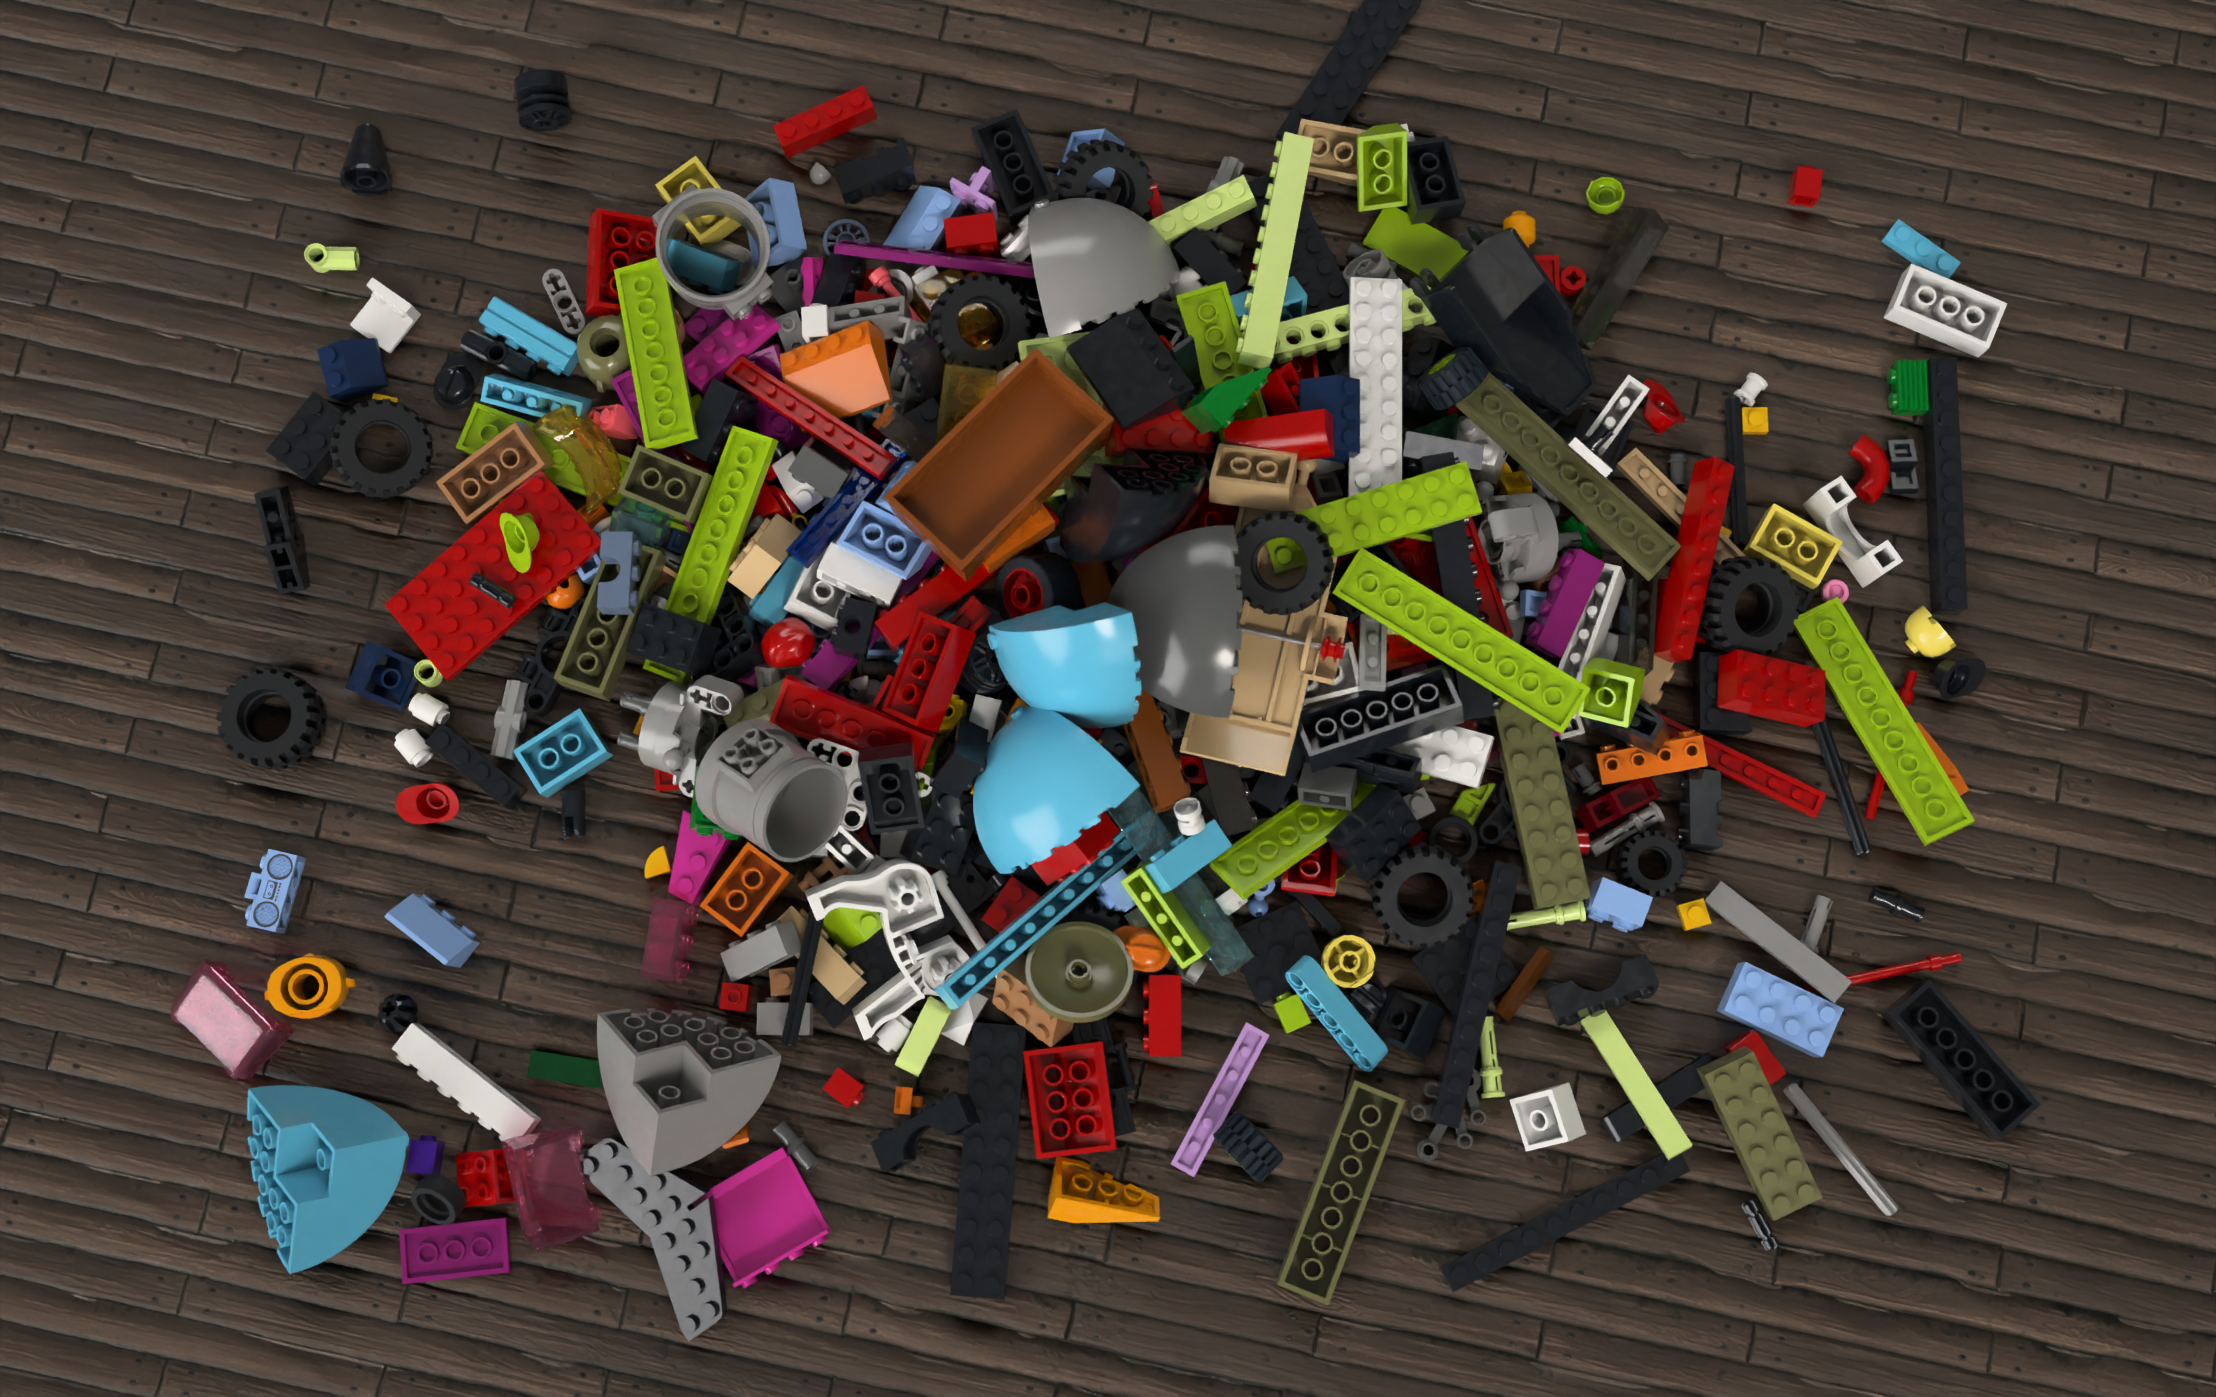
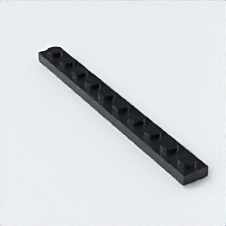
[1439,1153,1690,1292]

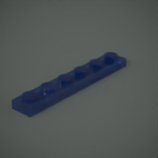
[786,436,910,569]

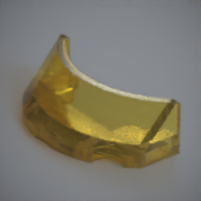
[532,406,622,514]

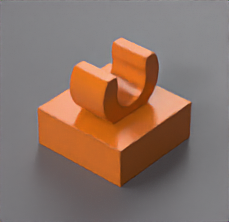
[893,1086,924,1115]

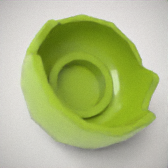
[1586,177,1625,215]

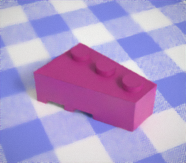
[668,810,733,906]

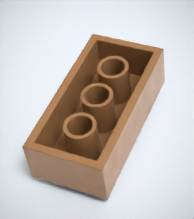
[436,422,556,524]

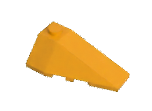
[1048,1157,1160,1223]

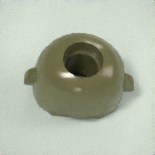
[577,313,631,393]

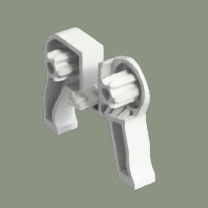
[804,857,970,1040]

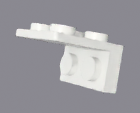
[351,277,421,353]

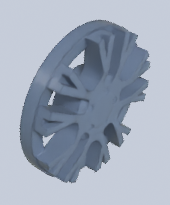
[823,219,870,259]

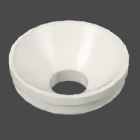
[1206,887,1249,916]

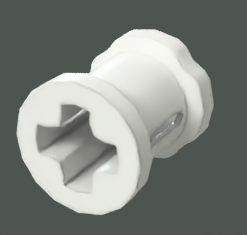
[1734,372,1768,407]

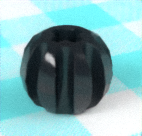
[1347,977,1387,1016]
[377,993,418,1033]

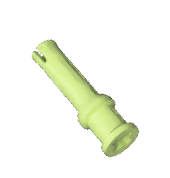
[1507,900,1586,931]
[1479,1016,1505,1098]

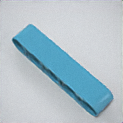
[1285,955,1388,1072]

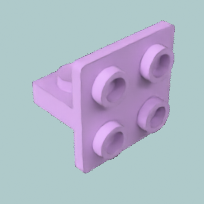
[950,166,998,223]

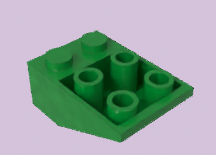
[1181,367,1272,434]

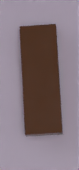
[1495,946,1554,1022]

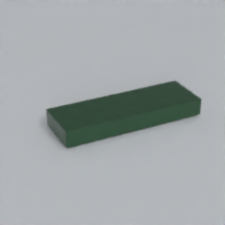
[527,1050,604,1089]

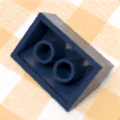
[1298,375,1360,463]

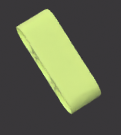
[895,996,952,1077]

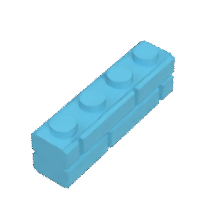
[479,296,579,376]

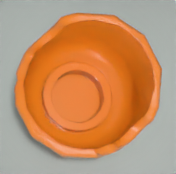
[546,574,585,609]

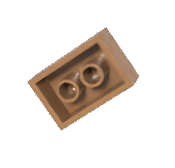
[992,953,1074,1047]

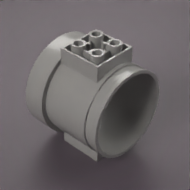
[652,184,774,321]
[695,719,848,862]

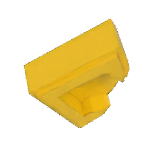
[644,846,672,879]

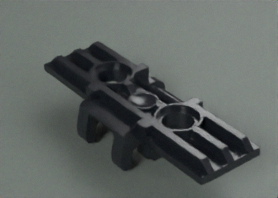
[1072,1016,1139,1137]

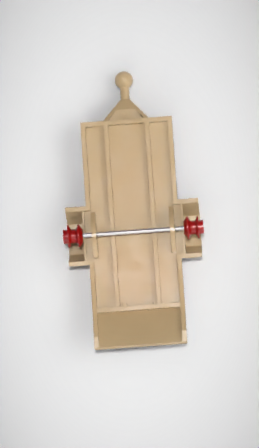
[1180,459,1348,776]

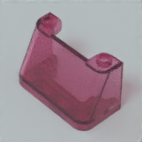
[170,959,294,1080]
[502,1126,601,1252]

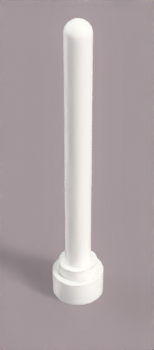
[931,870,997,979]

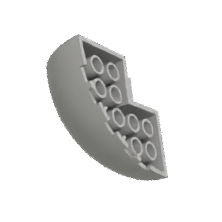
[1028,198,1180,338]
[597,1008,781,1176]

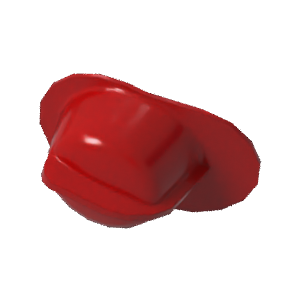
[1642,379,1685,434]
[396,782,459,824]

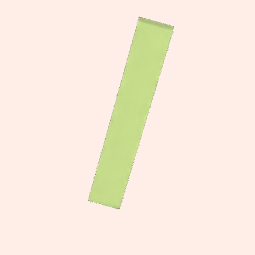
[1581,1011,1692,1160]

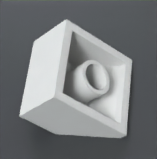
[1509,1082,1586,1151]

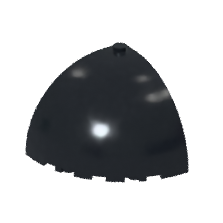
[1059,448,1208,563]

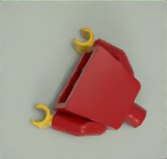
[737,481,808,556]

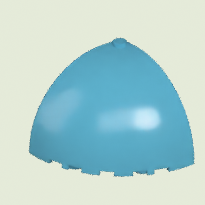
[987,602,1141,728]
[973,705,1140,874]
[247,1085,409,1274]

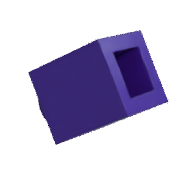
[406,1134,445,1175]

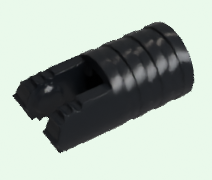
[561,790,586,839]

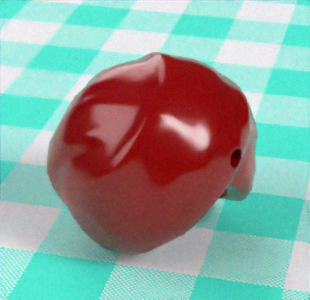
[761,618,815,668]

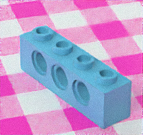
[480,373,592,428]

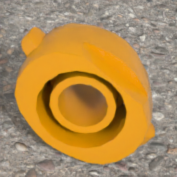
[264,953,356,1018]

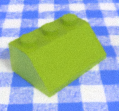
[1357,123,1407,212]

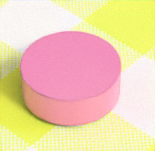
[1821,579,1849,603]

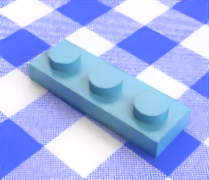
[1881,219,1961,279]

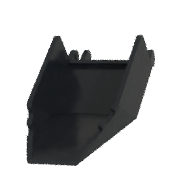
[1410,223,1598,417]

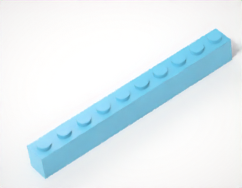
[934,818,1154,1010]

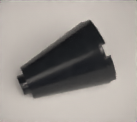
[340,124,392,196]

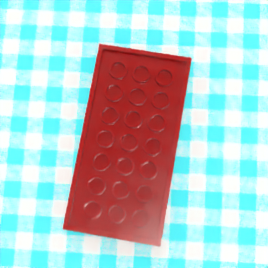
[384,470,601,681]

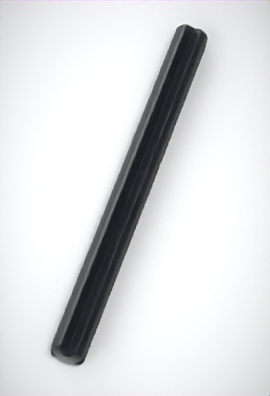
[1725,396,1749,546]
[1812,715,1872,855]
[781,907,824,1048]

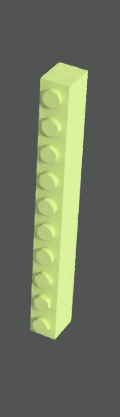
[1235,132,1314,369]

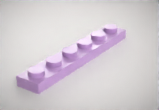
[1170,1022,1269,1177]

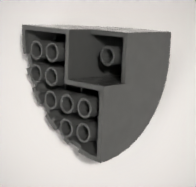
[1107,525,1243,718]

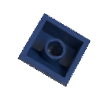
[317,338,389,403]
[345,641,418,712]

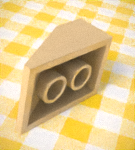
[1297,119,1366,187]

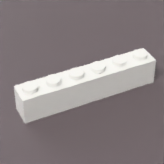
[1558,563,1626,720]
[392,1023,541,1146]

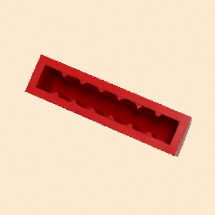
[1224,409,1334,462]

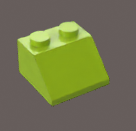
[1577,657,1645,728]
[822,907,882,951]

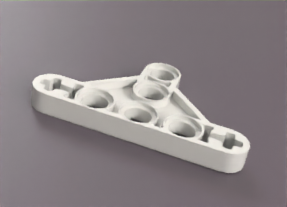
[807,738,933,831]

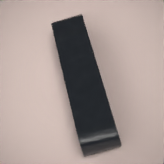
[1599,1052,1714,1143]

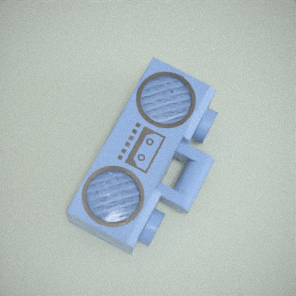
[244,849,307,934]

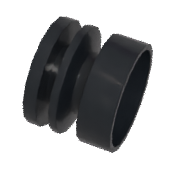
[514,69,572,131]
[959,632,1009,696]

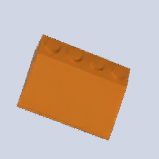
[780,320,893,434]

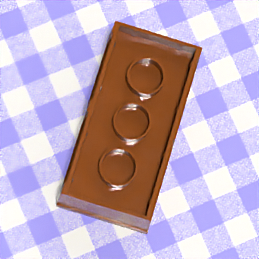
[883,348,1114,582]

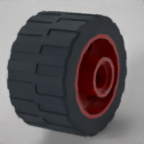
[995,552,1081,621]

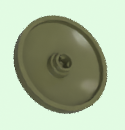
[1025,922,1133,1023]

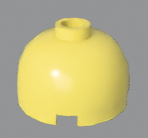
[1905,605,1957,658]
[1321,935,1375,988]

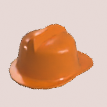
[1113,926,1171,972]

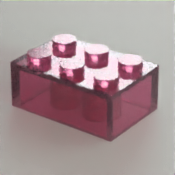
[640,897,698,984]

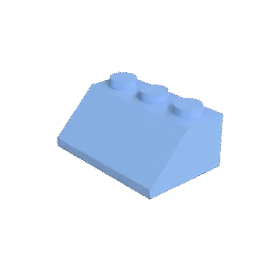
[745,177,807,268]
[883,185,963,269]
[837,500,932,580]
[384,893,480,968]

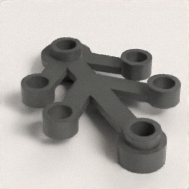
[1410,1069,1486,1161]

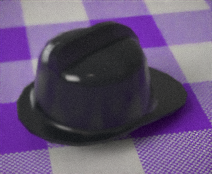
[433,353,482,411]
[1928,658,1986,700]

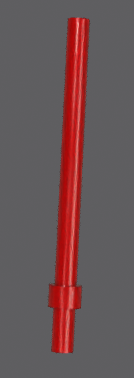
[1864,670,1918,820]
[1803,952,1962,993]

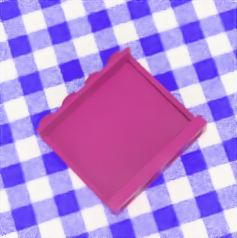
[692,1147,832,1289]

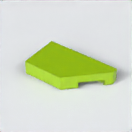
[1449,782,1496,826]

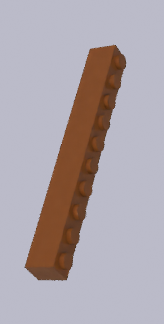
[1071,561,1191,814]

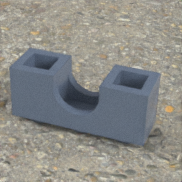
[597,531,642,615]

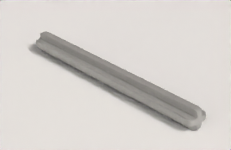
[1783,1083,1899,1216]

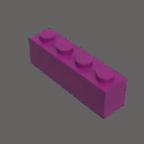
[1525,549,1605,658]

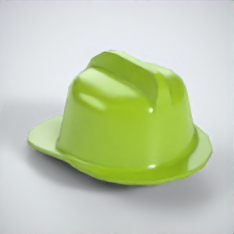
[500,512,540,573]

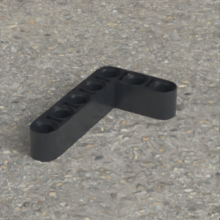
[692,571,764,683]

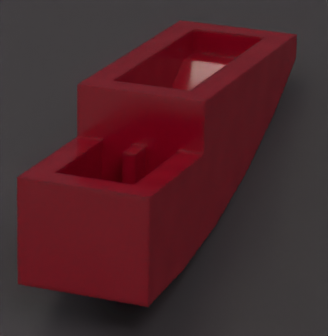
[1575,776,1661,833]

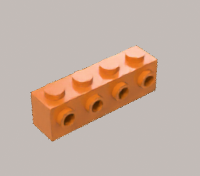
[1595,730,1708,785]

